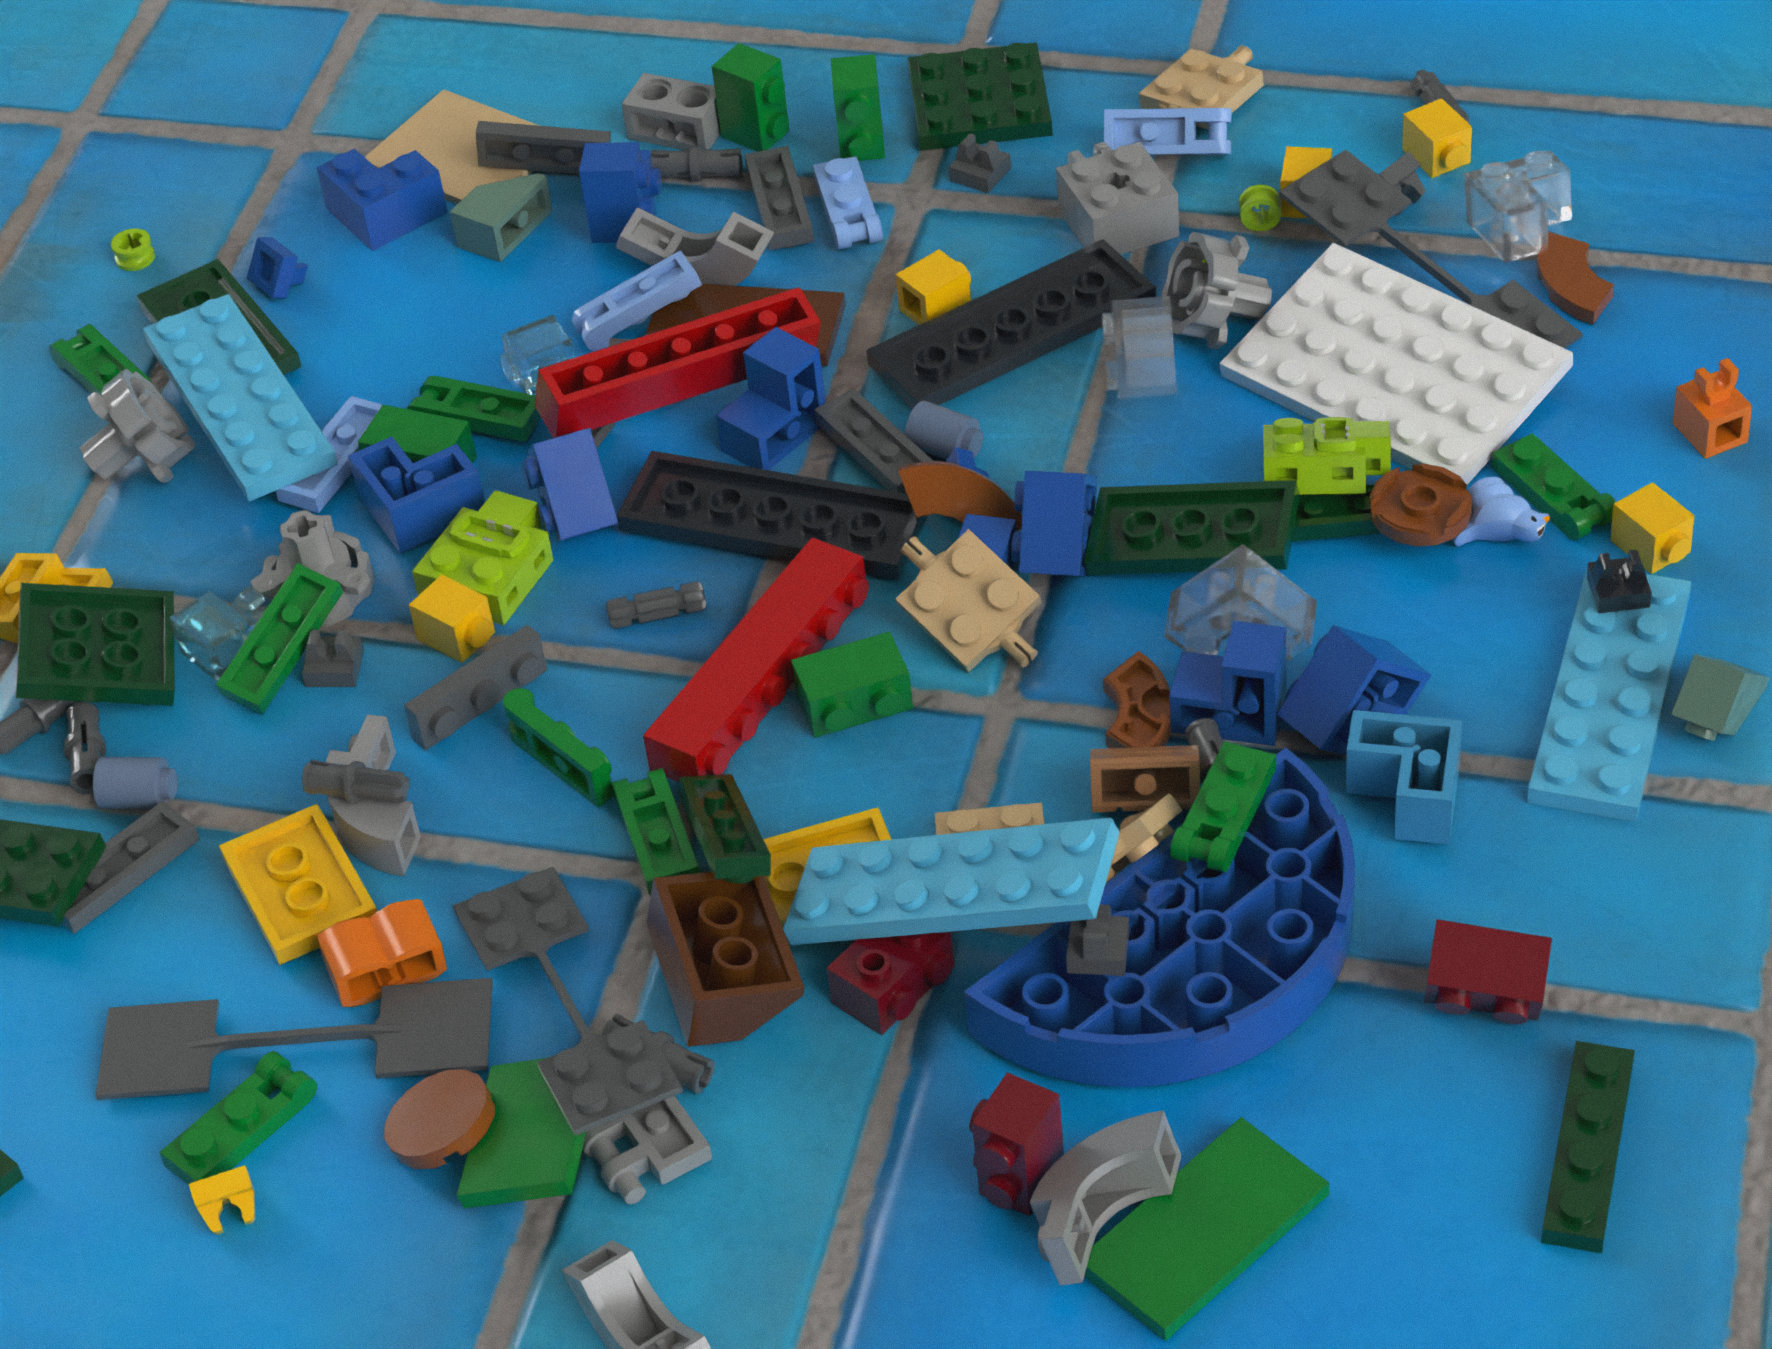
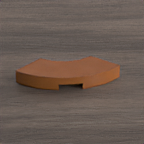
[1537,231,1614,325]
[898,461,1022,531]
[1103,651,1171,748]

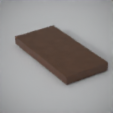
[645,284,846,366]

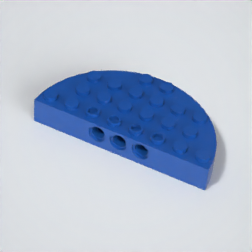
[964,747,1355,1087]

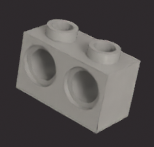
[622,73,721,150]

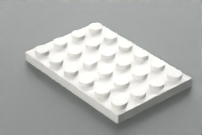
[1219,243,1573,485]

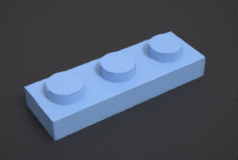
[276,396,382,513]

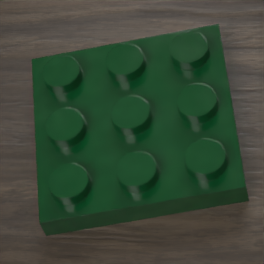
[908,42,1053,151]
[16,583,175,706]

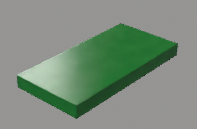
[1084,1117,1329,1341]

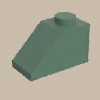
[450,173,553,262]
[1671,654,1770,741]

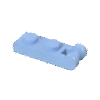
[1104,108,1232,156]
[813,156,883,250]
[572,250,702,351]

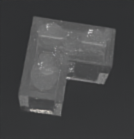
[1464,150,1572,263]
[1101,296,1177,401]
[1164,545,1317,662]

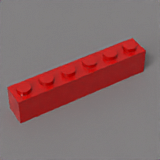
[535,287,821,438]
[643,538,869,783]

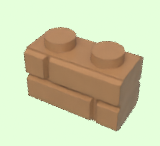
[1090,745,1200,812]

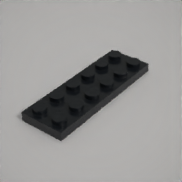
[866,239,1156,410]
[616,451,928,580]

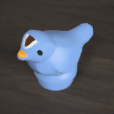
[1452,477,1550,546]

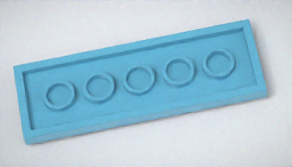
[143,294,338,502]
[1527,568,1691,822]
[783,817,1120,945]

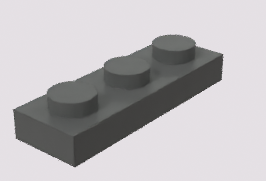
[475,121,611,174]
[744,146,814,250]
[814,389,933,494]
[404,625,547,751]
[61,801,200,934]

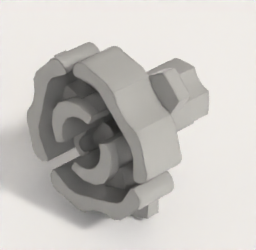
[1162,232,1272,350]
[79,369,195,483]
[250,510,375,627]

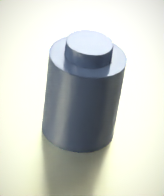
[905,400,983,460]
[93,757,178,809]

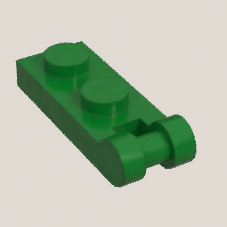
[49,324,152,395]
[406,376,541,442]
[1491,433,1616,541]
[503,688,614,808]
[1170,741,1276,873]
[611,768,700,896]
[159,1051,317,1184]

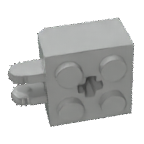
[1056,142,1179,255]

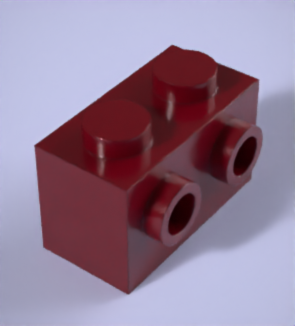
[1424,919,1552,1024]
[826,932,955,1035]
[969,1072,1064,1217]

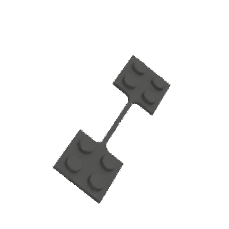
[1279,150,1583,349]
[453,867,683,1136]
[96,978,493,1100]

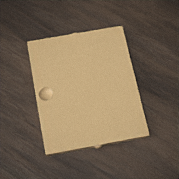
[365,89,540,204]

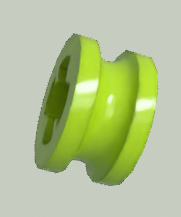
[1238,184,1282,232]
[110,228,155,271]

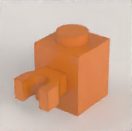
[1672,358,1752,459]

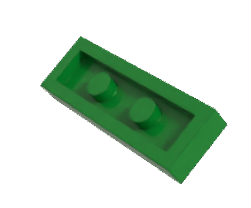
[216,563,343,714]

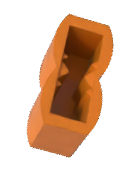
[317,899,447,1007]

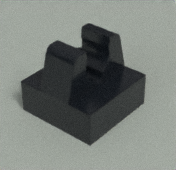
[1586,550,1652,614]

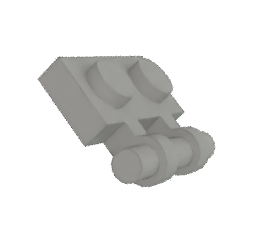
[583,1096,712,1204]

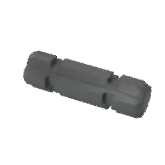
[1410,69,1469,123]
[606,581,706,629]

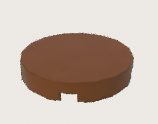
[1370,464,1472,547]
[384,1069,495,1169]

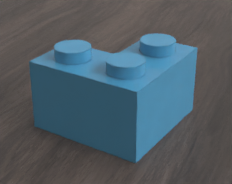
[1346,710,1462,845]

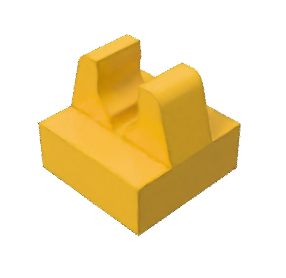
[188,1165,256,1235]

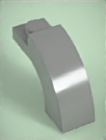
[615,207,774,286]
[326,714,421,877]
[1030,1110,1182,1285]
[561,1240,711,1349]

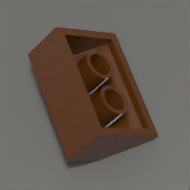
[646,872,805,1047]

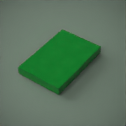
[457,1058,587,1209]

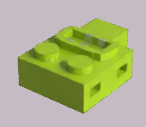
[1263,417,1391,495]
[412,490,554,626]

